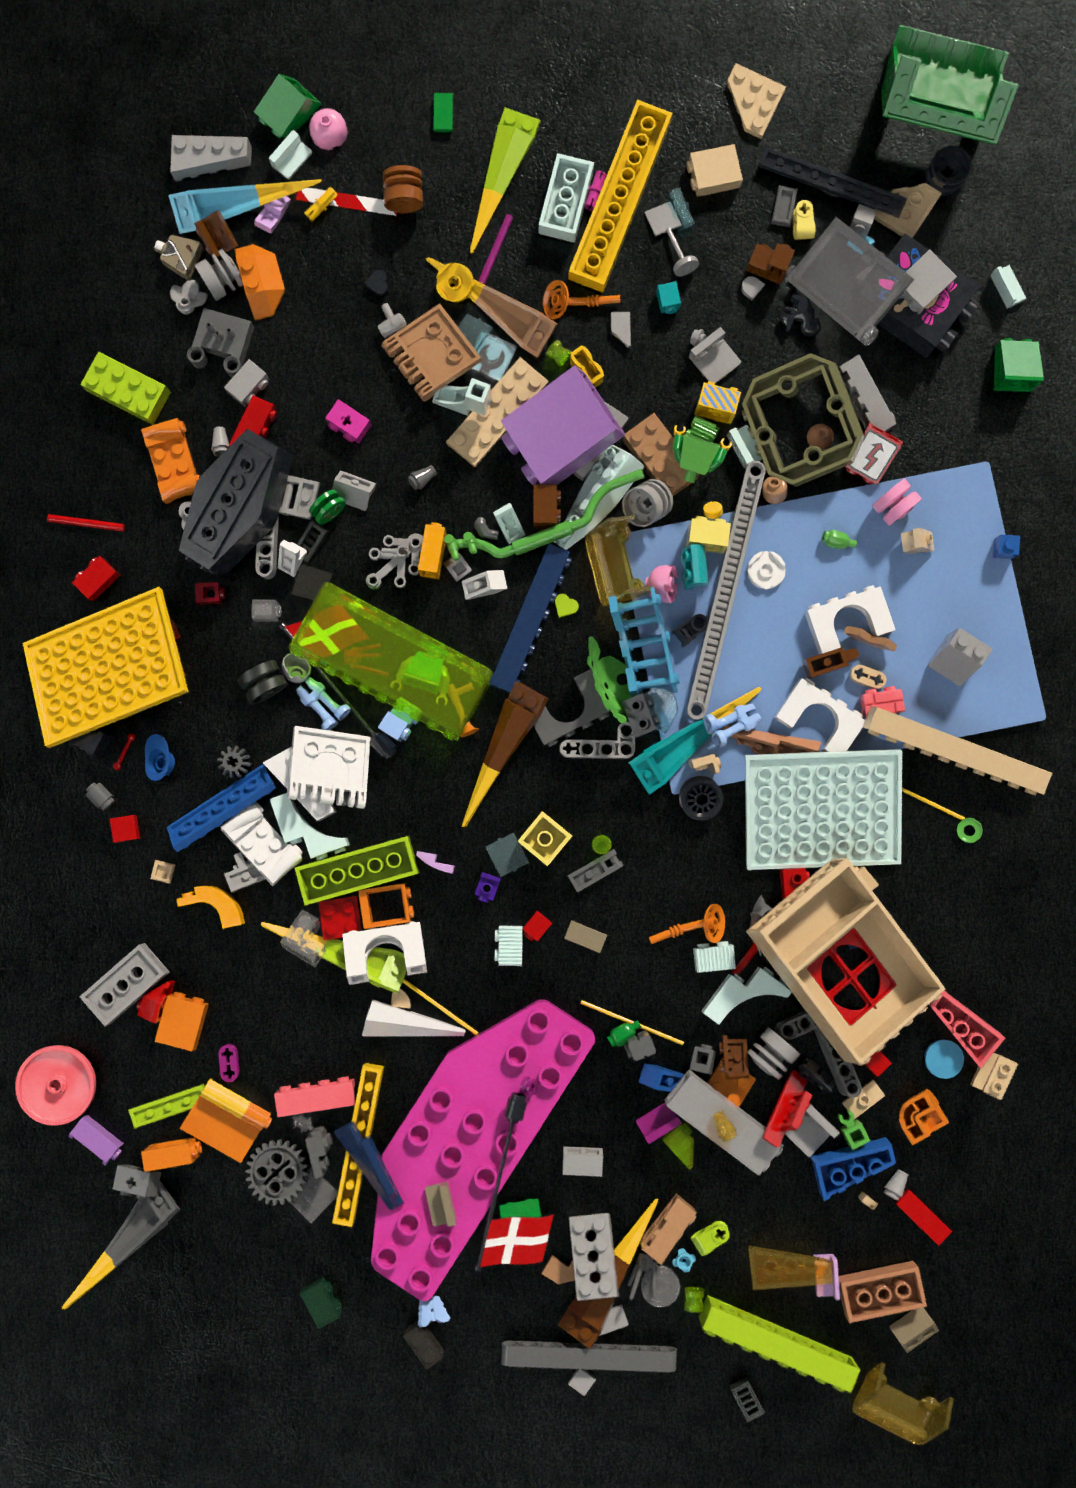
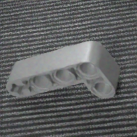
[559,722,635,759]

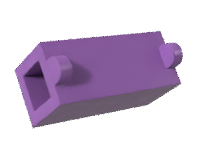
[69,1115,124,1166]

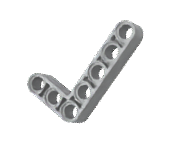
[226,497,279,579]

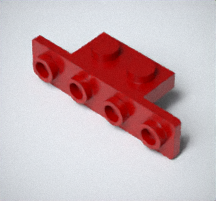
[762,1070,812,1148]

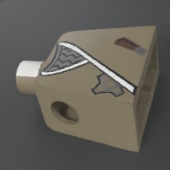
[154,235,204,281]

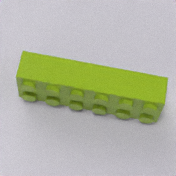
[295,836,419,905]

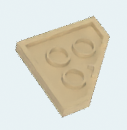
[727,64,786,139]
[871,183,942,238]

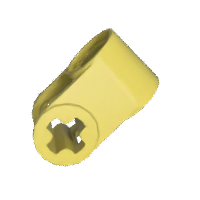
[792,200,815,240]

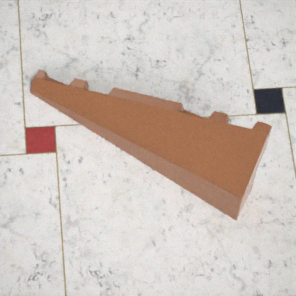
[722,725,822,755]

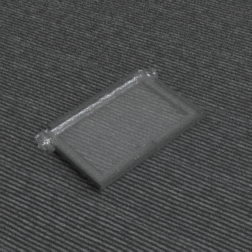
[786,217,914,345]

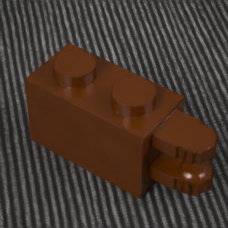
[802,647,859,679]

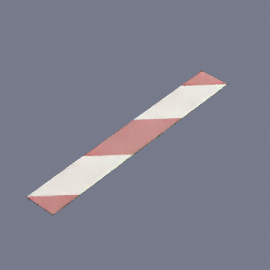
[296,188,397,216]

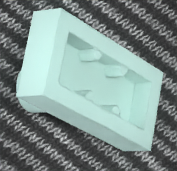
[493,503,525,544]

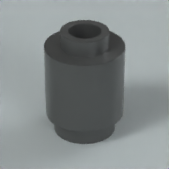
[85,782,115,811]

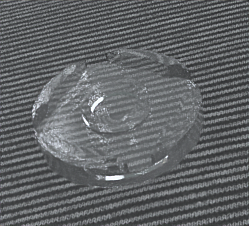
[641,1266,680,1307]

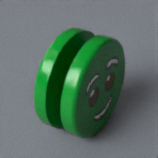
[309,489,346,525]

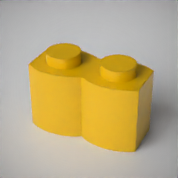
[570,345,604,388]

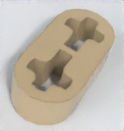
[849,665,887,689]

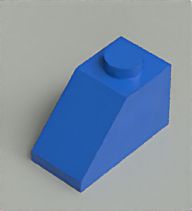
[639,1063,685,1092]

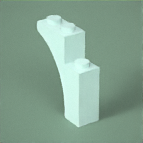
[432,378,492,416]
[270,793,349,861]
[702,967,792,1024]

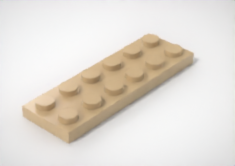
[446,357,549,467]

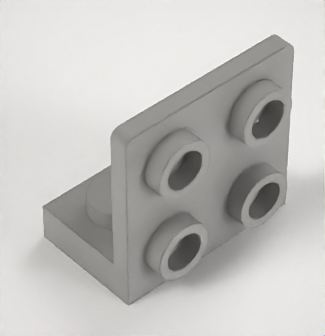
[689,327,741,384]
[785,1104,839,1157]

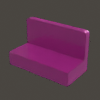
[636,1102,682,1144]

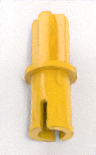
[304,187,337,222]

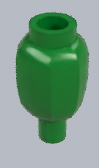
[607,1020,641,1047]

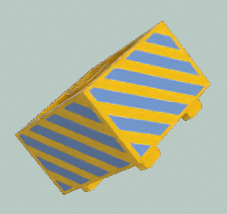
[694,381,741,424]

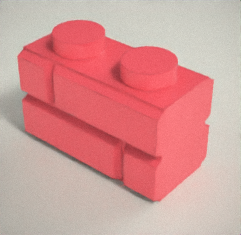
[860,686,905,718]

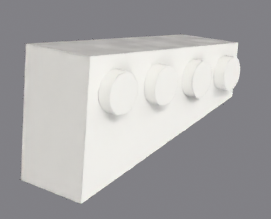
[263,747,337,821]

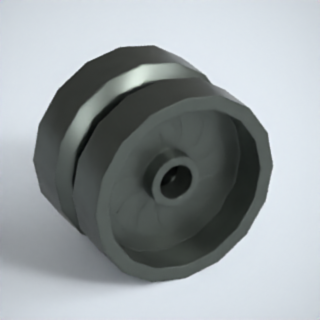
[237,660,288,704]

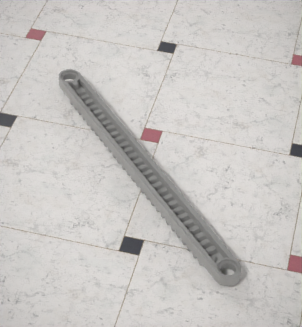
[687,461,765,720]

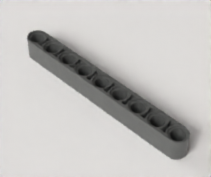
[501,1341,677,1372]

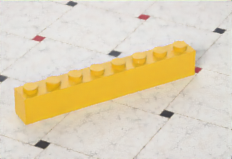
[333,1063,384,1227]

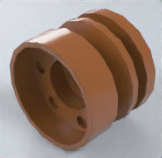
[382,165,423,213]

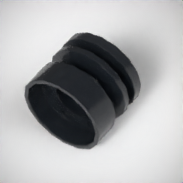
[925,145,972,196]

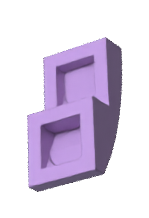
[255,196,290,234]
[416,851,455,874]

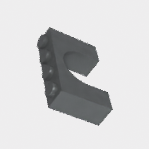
[533,669,611,747]

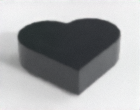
[365,270,388,296]

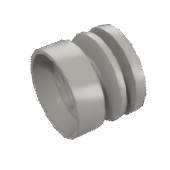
[195,249,243,301]
[622,479,673,527]
[747,1027,800,1079]

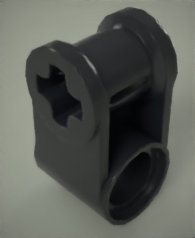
[671,614,708,648]

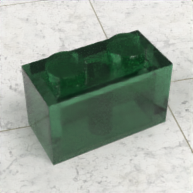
[300,1277,342,1329]

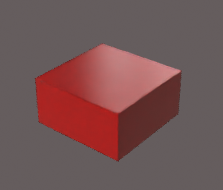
[110,815,140,843]

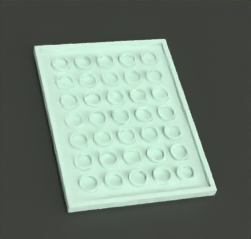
[745,749,902,870]

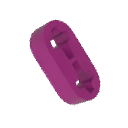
[219,1044,240,1082]

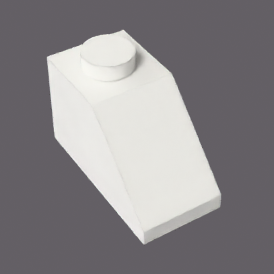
[462,570,507,600]

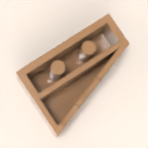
[640,1194,696,1264]

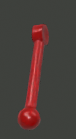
[113,733,135,770]

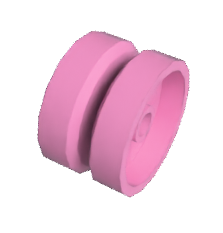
[872,478,922,526]

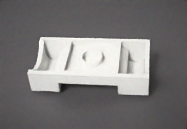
[221,802,303,886]

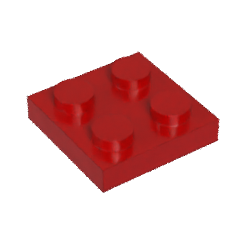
[318,896,362,940]

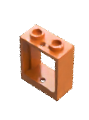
[358,883,414,929]
[141,1137,202,1172]

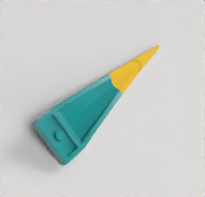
[629,687,761,794]

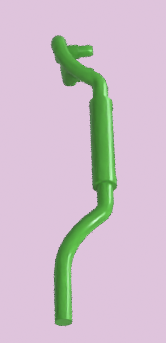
[444,469,645,561]

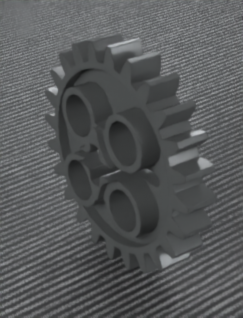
[245,1139,310,1206]

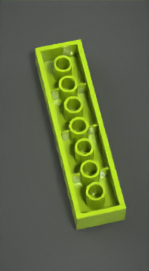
[699,1295,860,1392]

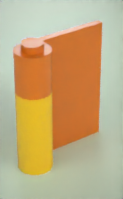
[180,1079,272,1163]

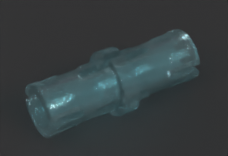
[669,188,695,228]

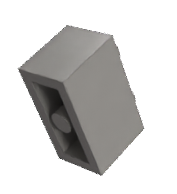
[224,359,269,407]

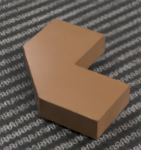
[844,626,897,652]
[542,1255,596,1284]

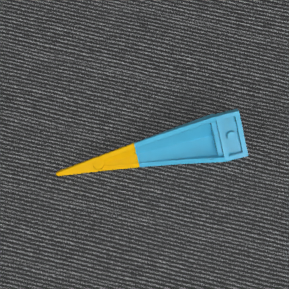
[169,180,322,234]

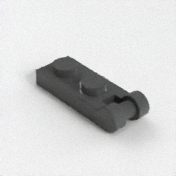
[568,849,624,892]

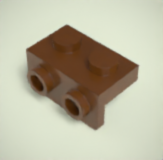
[194,211,238,257]
[719,1035,749,1079]

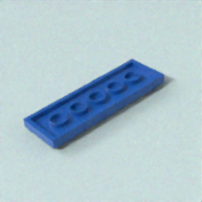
[167,764,276,852]

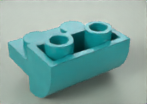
[680,544,709,590]

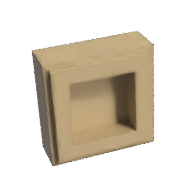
[151,860,175,883]

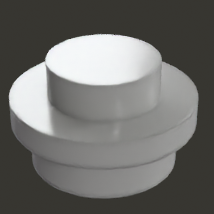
[690,329,706,347]

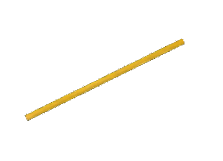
[902,787,965,820]
[403,979,478,1035]
[580,1000,684,1046]

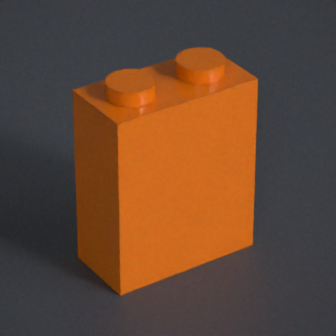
[155,992,209,1051]

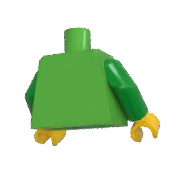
[672,425,732,483]

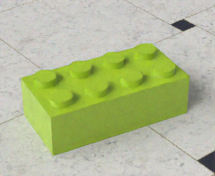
[81,351,171,425]

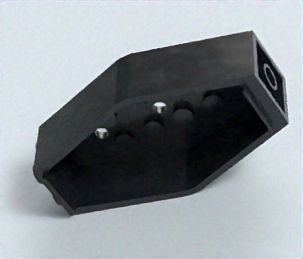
[179,429,294,575]

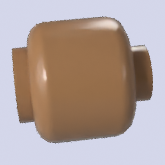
[762,476,787,504]

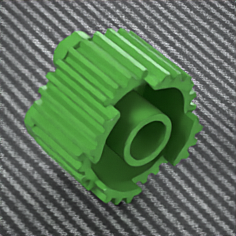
[686,416,720,443]

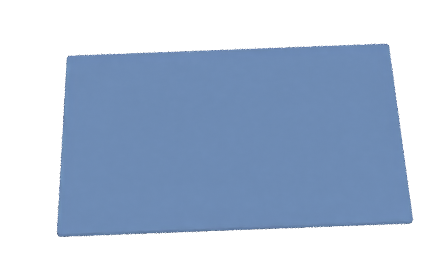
[619,462,1046,794]

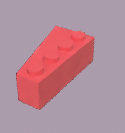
[929,991,1005,1068]

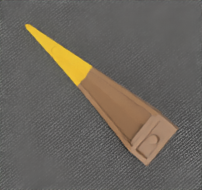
[426,258,558,357]

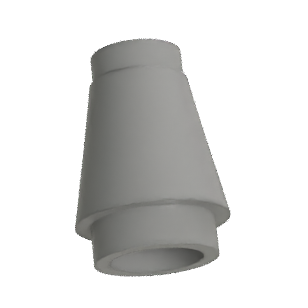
[211,427,229,457]
[884,1169,908,1201]

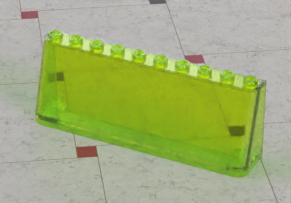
[289,582,493,741]

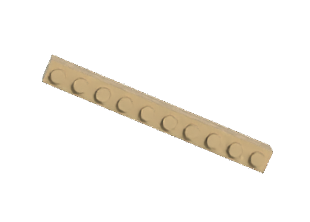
[863,705,1052,796]

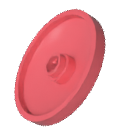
[16,1045,96,1125]

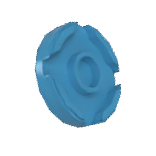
[924,1039,964,1079]

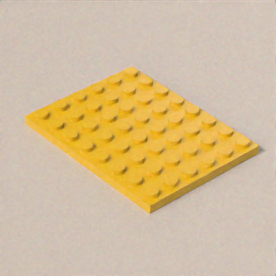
[23,587,188,748]

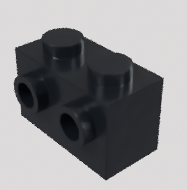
[622,693,662,738]

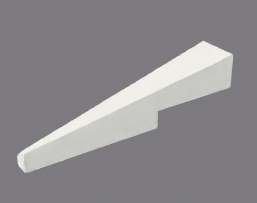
[362,1000,466,1036]

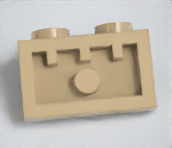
[688,754,722,774]

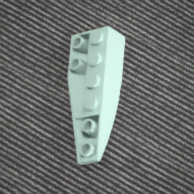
[554,445,645,550]

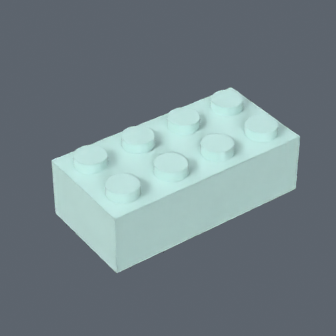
[539,153,594,243]

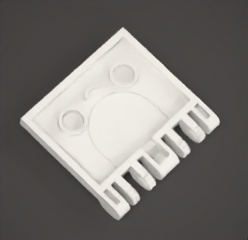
[287,726,370,809]

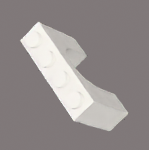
[805,585,896,654]
[774,678,865,752]
[343,922,427,985]

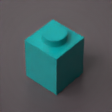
[656,282,681,314]

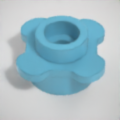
[673,1248,696,1272]

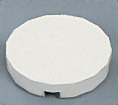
[747,551,786,590]

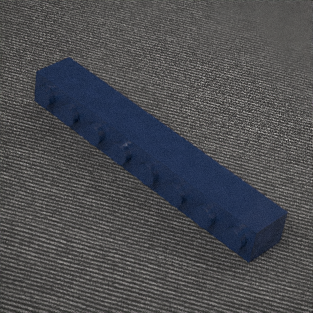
[490,543,572,694]

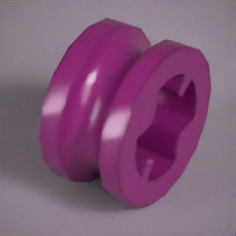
[520,1076,537,1097]

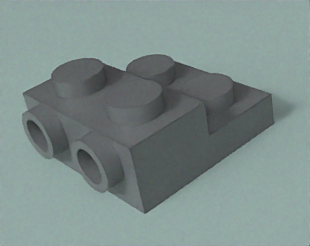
[305,1126,333,1179]

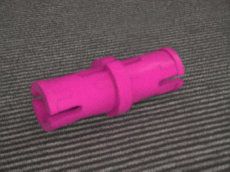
[584,171,607,211]

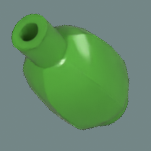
[821,530,857,549]

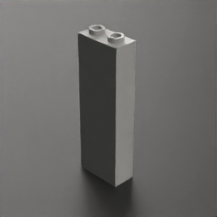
[665,1070,783,1175]

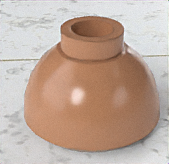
[807,424,833,450]

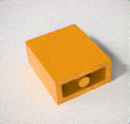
[418,523,447,579]

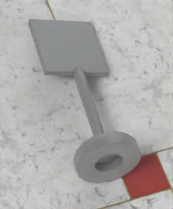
[644,202,699,277]

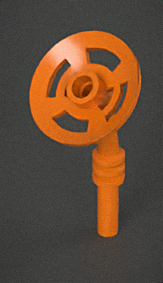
[543,280,620,319]
[649,904,725,944]

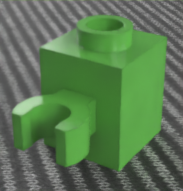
[838,1110,870,1150]

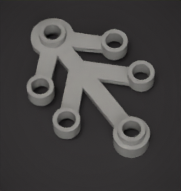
[366,534,423,590]

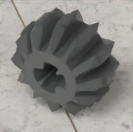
[217,746,251,778]

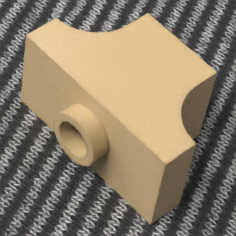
[901,528,934,554]

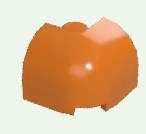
[899,1089,949,1145]

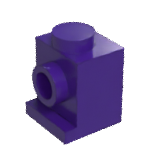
[475,872,501,903]

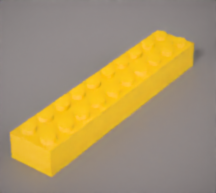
[568,100,672,293]

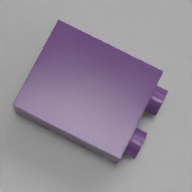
[501,365,626,486]

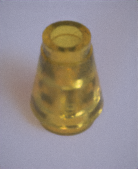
[712,1110,737,1142]

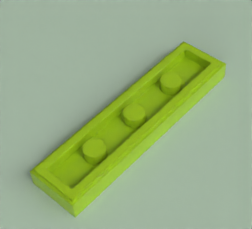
[129,1084,205,1129]

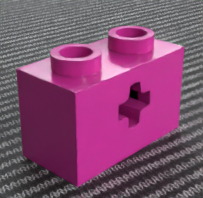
[326,399,371,443]

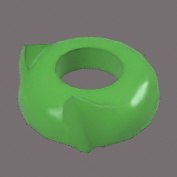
[957,818,983,843]

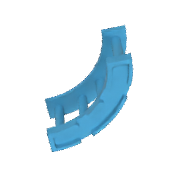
[608,587,680,698]

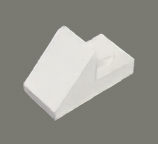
[278,540,307,577]

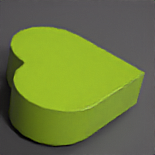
[555,594,579,618]

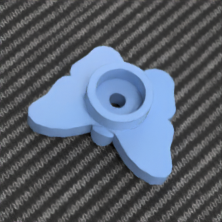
[418,1296,450,1327]

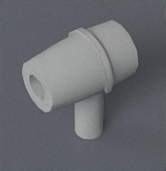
[378,303,406,338]

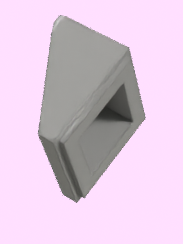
[443,553,472,581]

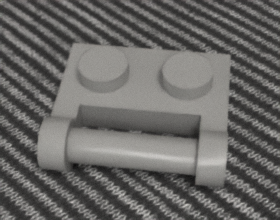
[279,476,320,520]

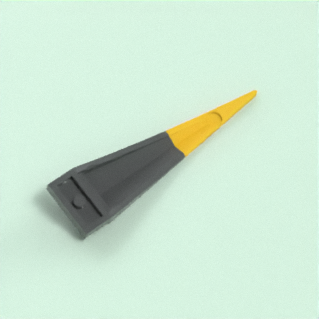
[62,1181,180,1309]

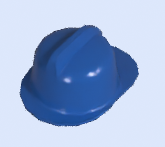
[145,734,175,781]

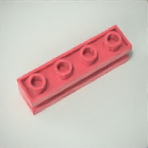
[274,1076,357,1117]

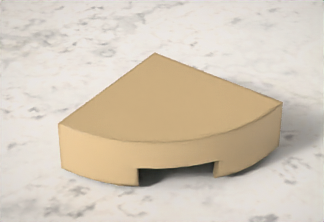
[391,988,411,1008]
[858,1191,878,1210]

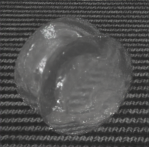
[292,1113,313,1133]

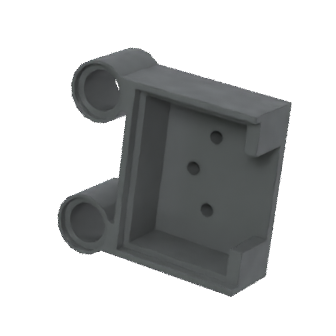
[187,308,254,378]

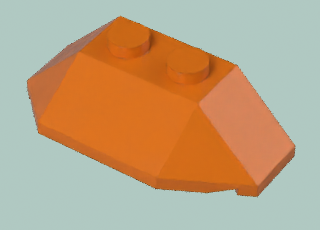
[235,244,285,321]

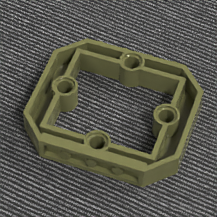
[741,353,865,487]

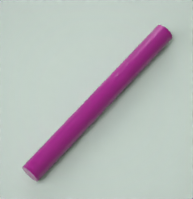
[478,214,513,285]

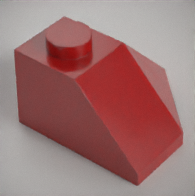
[137,980,175,1023]

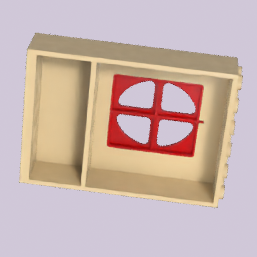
[746,858,945,1065]

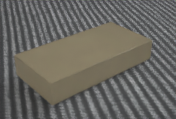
[564,920,607,953]

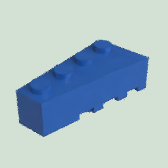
[811,1137,896,1201]

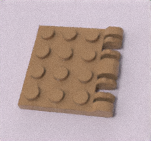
[382,304,482,401]

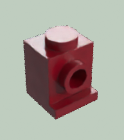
[195,582,225,605]

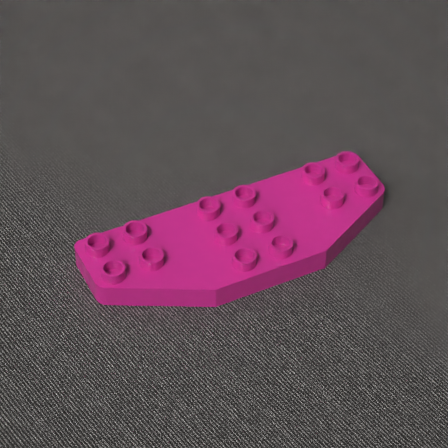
[371,1000,595,1301]

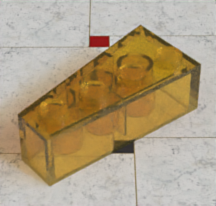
[749,1245,833,1290]

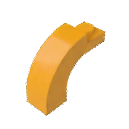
[177,886,245,929]

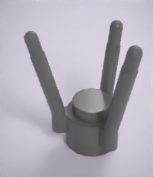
[627,1253,657,1300]

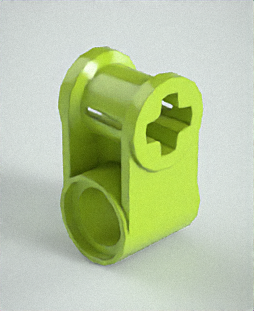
[691,1221,729,1256]

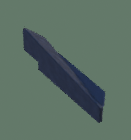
[334,1121,404,1210]

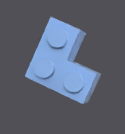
[378,697,422,742]

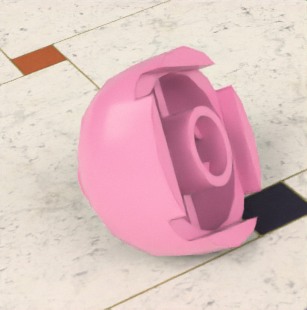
[309,109,347,150]
[645,565,678,603]

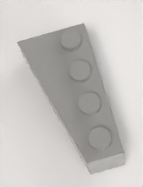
[171,135,251,181]
[839,355,896,432]

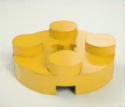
[436,263,475,303]

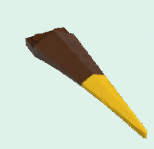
[462,681,548,827]
[558,1199,658,1349]

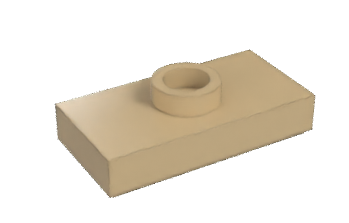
[841,1079,885,1119]

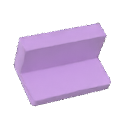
[813,1254,840,1300]

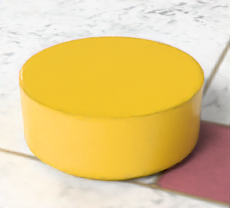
[703,502,723,519]

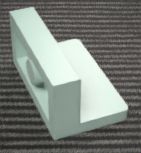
[269,130,312,179]
[990,265,1026,308]
[727,425,762,469]

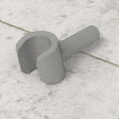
[381,545,410,558]

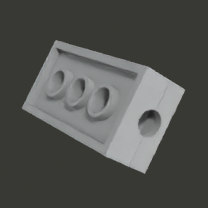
[80,943,170,1026]
[569,1213,619,1301]

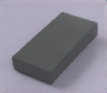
[771,186,797,227]

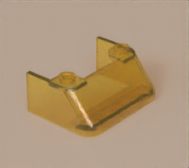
[585,515,653,606]
[852,1362,953,1445]

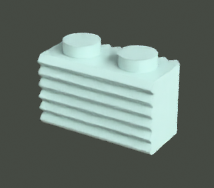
[495,926,522,966]
[693,941,736,973]

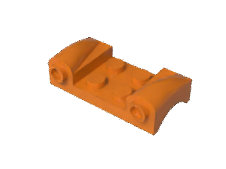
[141,418,200,504]

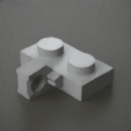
[224,852,266,893]

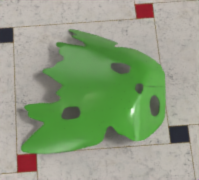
[587,637,631,723]

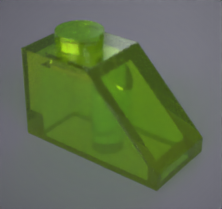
[662,1123,694,1170]

